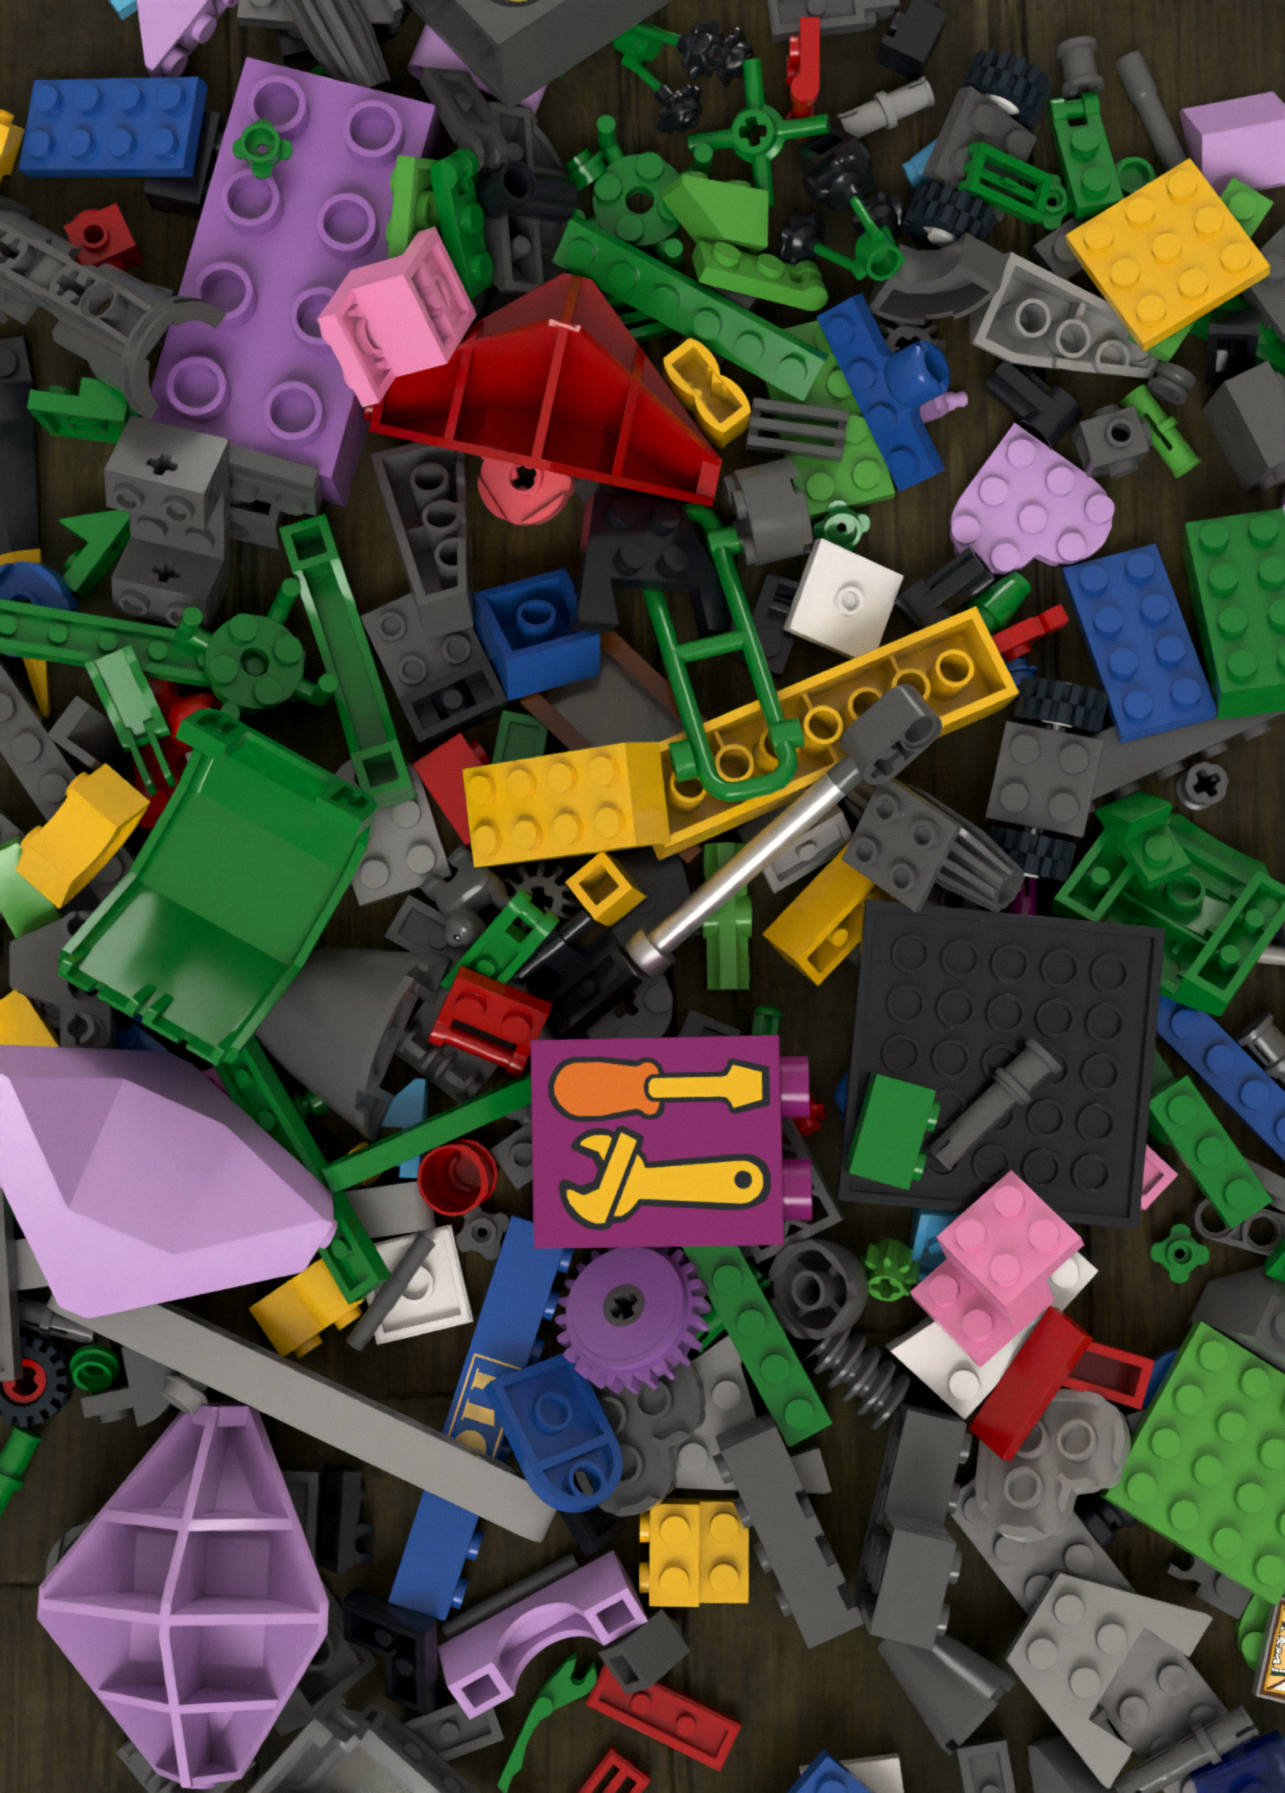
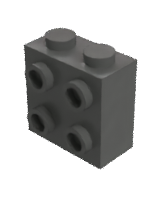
[1202,361,1285,493]

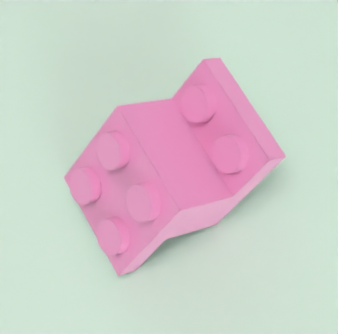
[317,227,477,407]
[910,1170,1084,1368]

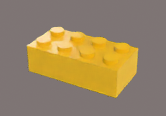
[462,742,671,868]

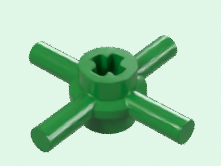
[688,59,830,208]

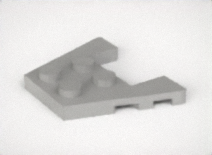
[674,1304,832,1494]
[1003,1571,1213,1789]

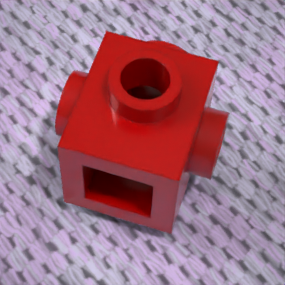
[63,203,144,272]

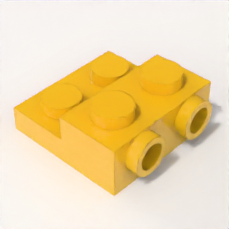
[639,1498,749,1607]

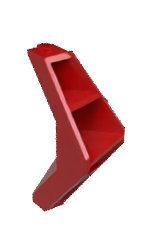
[364,273,723,507]

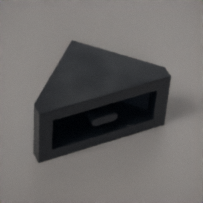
[1205,309,1261,385]

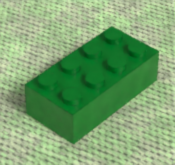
[1181,508,1285,720]

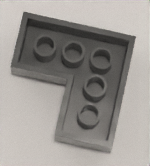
[852,1400,972,1650]

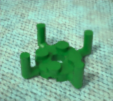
[567,115,713,272]
[176,578,338,720]

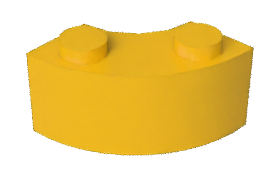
[15,763,150,909]

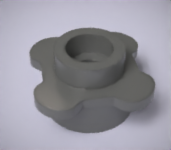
[455,1206,510,1260]

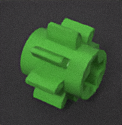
[859,1239,921,1301]

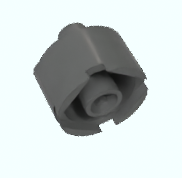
[723,457,813,566]

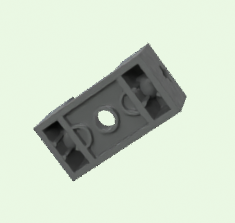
[104,416,231,631]

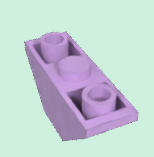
[137,0,238,78]

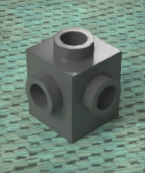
[1071,404,1152,479]

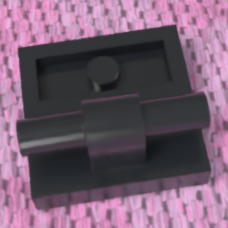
[512,907,644,1040]

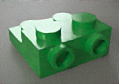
[27,377,143,444]

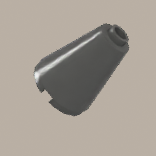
[877,1633,1017,1756]

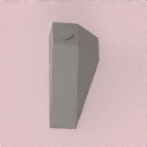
[970,252,1160,379]

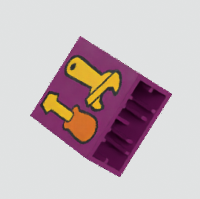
[530,1035,812,1249]

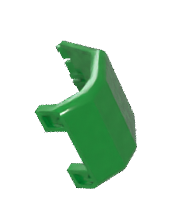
[57,708,377,1067]

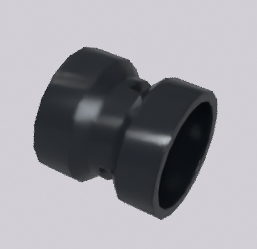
[1073,1488,1139,1550]

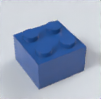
[473,568,600,701]

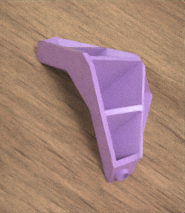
[0,1045,337,1319]
[37,1401,329,1789]

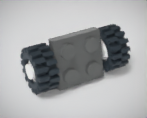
[902,49,1053,250]
[986,677,1109,882]

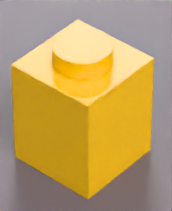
[565,852,647,928]

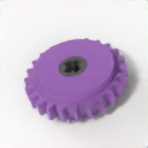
[555,1247,711,1394]

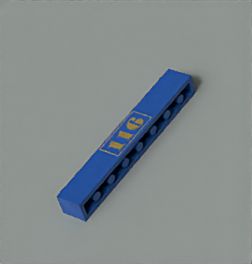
[388,1214,575,1621]

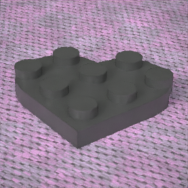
[575,1363,706,1517]

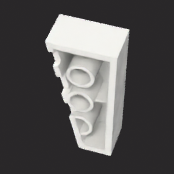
[884,1252,1098,1420]

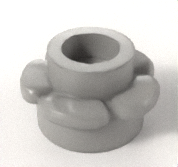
[161,1373,208,1416]

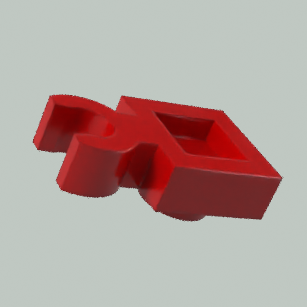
[991,604,1070,662]

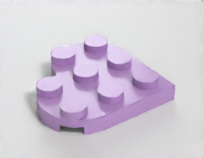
[949,423,1115,575]

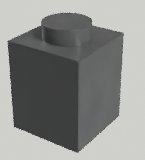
[598,1609,690,1695]

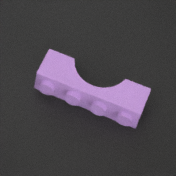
[437,1550,648,1720]

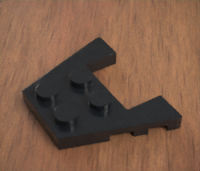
[569,492,736,639]

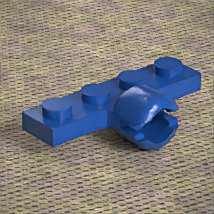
[816,293,951,492]

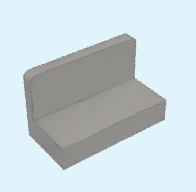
[737,802,853,893]

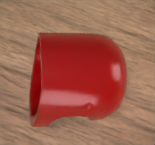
[417,1138,499,1216]

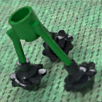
[613,20,754,134]
[778,155,906,281]

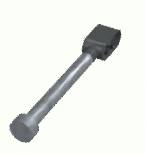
[624,684,942,979]

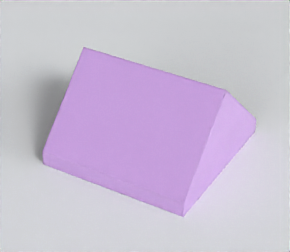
[1179,91,1285,197]

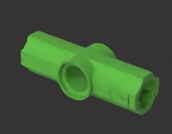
[702,842,752,991]

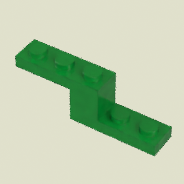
[1148,1048,1273,1229]

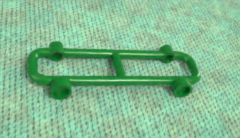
[642,502,804,802]

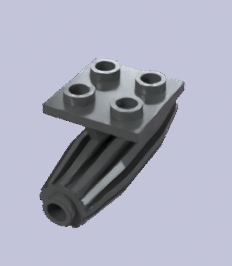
[282,0,404,91]
[842,777,1025,912]

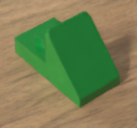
[59,510,131,602]
[1095,791,1192,891]

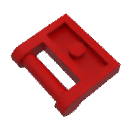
[786,17,820,140]
[427,966,552,1079]

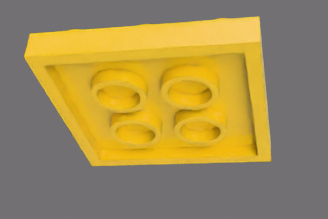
[1065,158,1270,352]

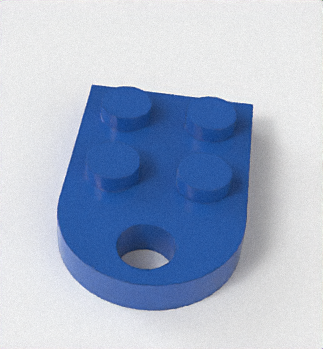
[484,1353,623,1513]

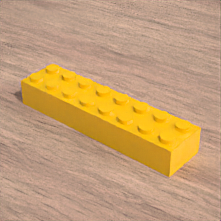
[652,606,1019,860]

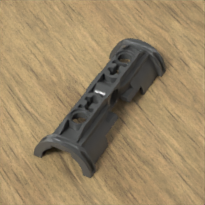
[0,195,226,420]

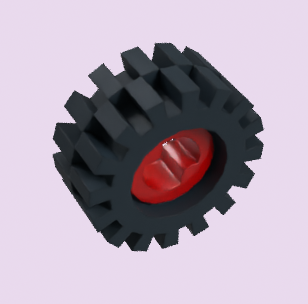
[0,1333,76,1427]

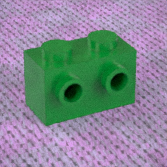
[844,1072,941,1190]

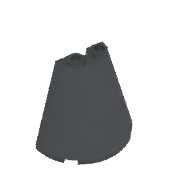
[254,946,453,1141]

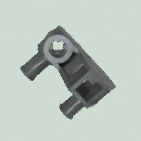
[9,910,118,1049]

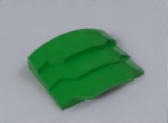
[1050,814,1285,1017]

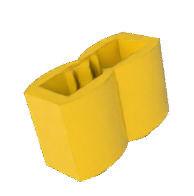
[663,338,751,448]
[249,1258,366,1359]

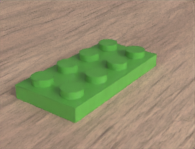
[762,320,895,520]

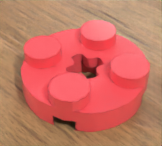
[477,457,576,526]

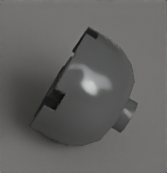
[768,1238,869,1340]

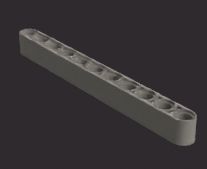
[47,1293,557,1542]

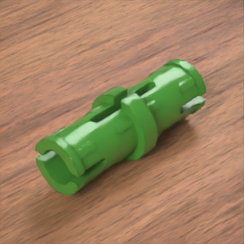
[1120,384,1202,479]

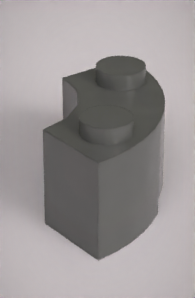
[868,232,1007,325]

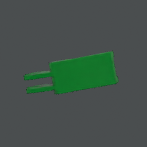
[84,645,177,796]
[497,1652,597,1793]

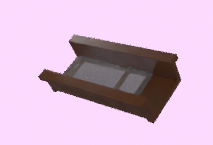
[519,631,720,864]

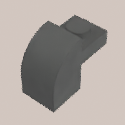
[80,1346,180,1427]

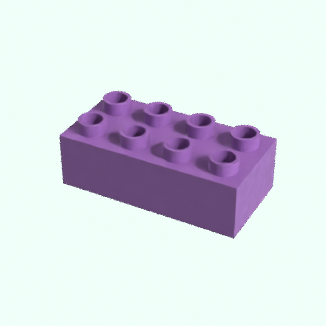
[143,57,445,507]

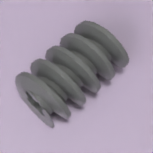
[801,1326,910,1430]

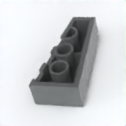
[370,442,474,640]
[713,1412,865,1649]

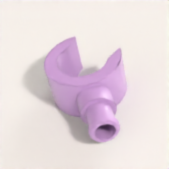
[919,391,968,423]

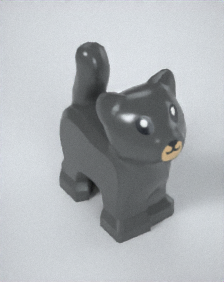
[420,845,512,948]

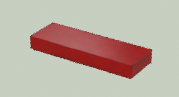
[968,1306,1093,1461]
[585,1663,742,1772]

